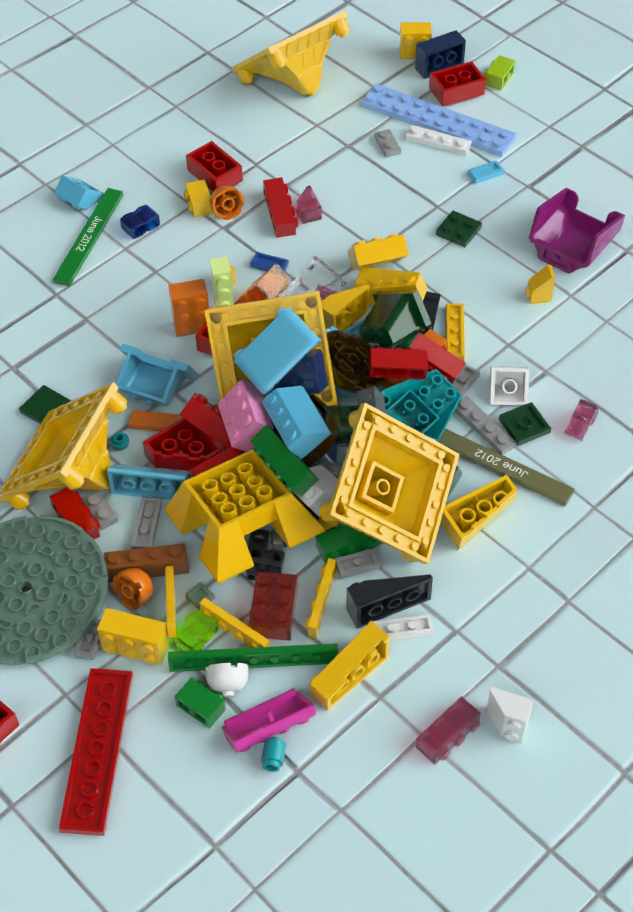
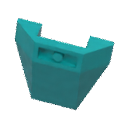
[381,369,463,442]

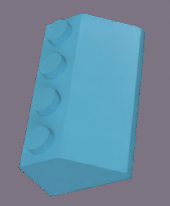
[261,386,332,459]
[107,464,191,500]

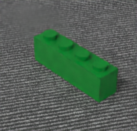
[250,424,319,497]
[316,525,384,565]

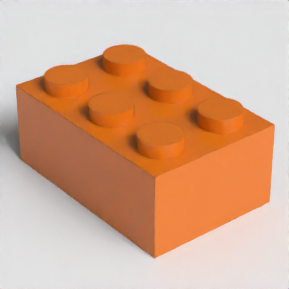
[168,279,209,337]

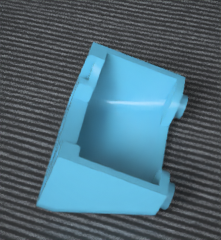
[234,307,322,395]

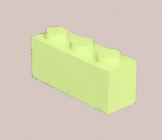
[209,257,234,307]

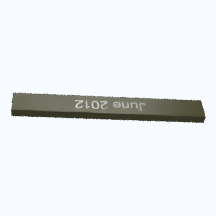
[438,429,575,506]

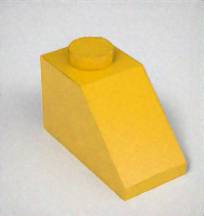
[525,265,555,304]

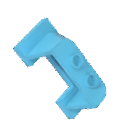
[116,343,198,406]

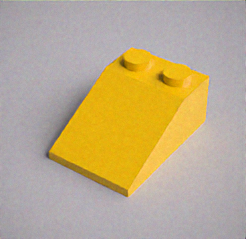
[321,284,370,332]

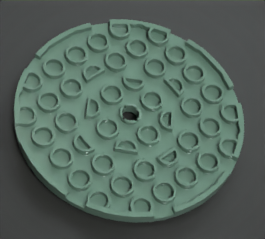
[0,515,108,665]

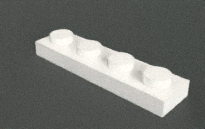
[406,125,472,156]

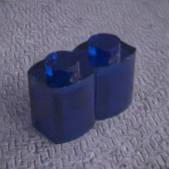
[120,205,160,239]

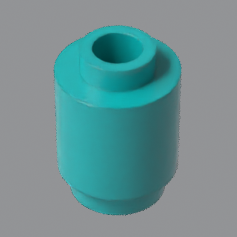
[261,737,286,772]

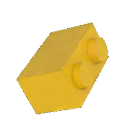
[183,179,213,217]

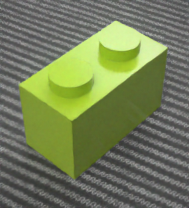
[484,55,516,90]

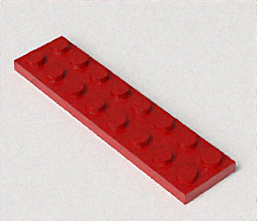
[58,668,133,836]

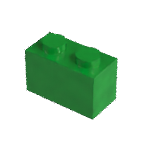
[174,678,226,729]

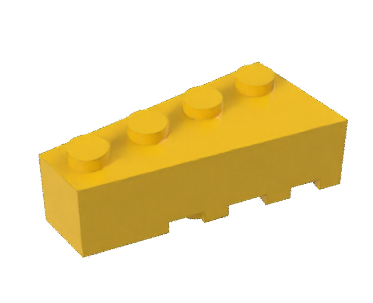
[353,267,428,305]
[440,475,517,550]
[310,621,389,710]

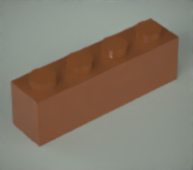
[104,543,189,583]

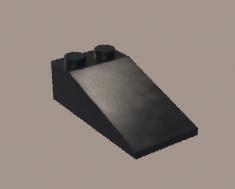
[346,574,433,629]

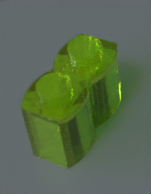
[172,609,218,651]

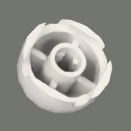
[206,663,249,697]

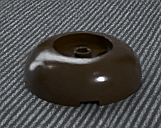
[326,330,385,394]

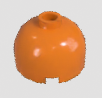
[210,185,245,220]
[112,568,153,610]

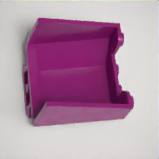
[529,188,626,274]

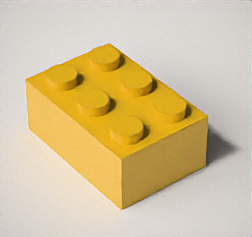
[347,233,409,270]
[97,608,170,665]

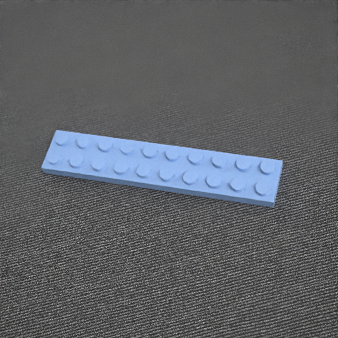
[361,84,517,157]

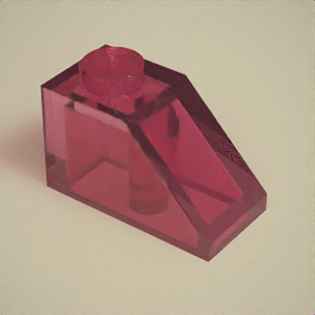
[295,185,322,224]

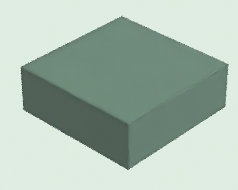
[185,582,215,611]

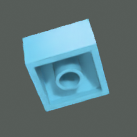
[54,175,104,210]

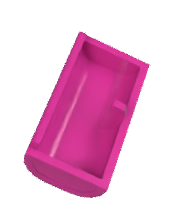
[221,688,316,753]

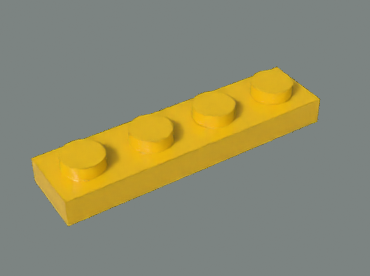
[305,558,336,639]
[200,598,270,648]

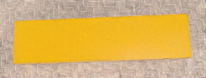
[445,303,465,361]
[165,566,176,638]

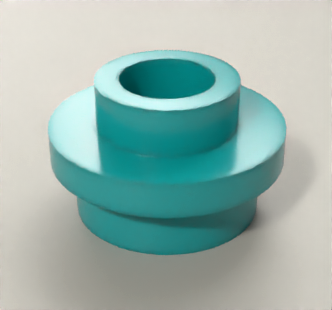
[110,432,129,451]

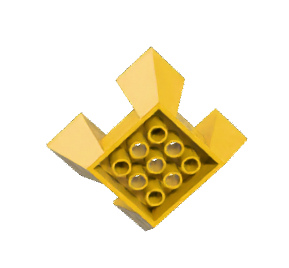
[165,449,325,584]

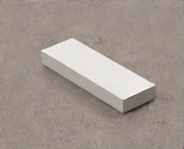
[372,614,434,641]

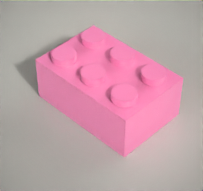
[218,379,274,452]

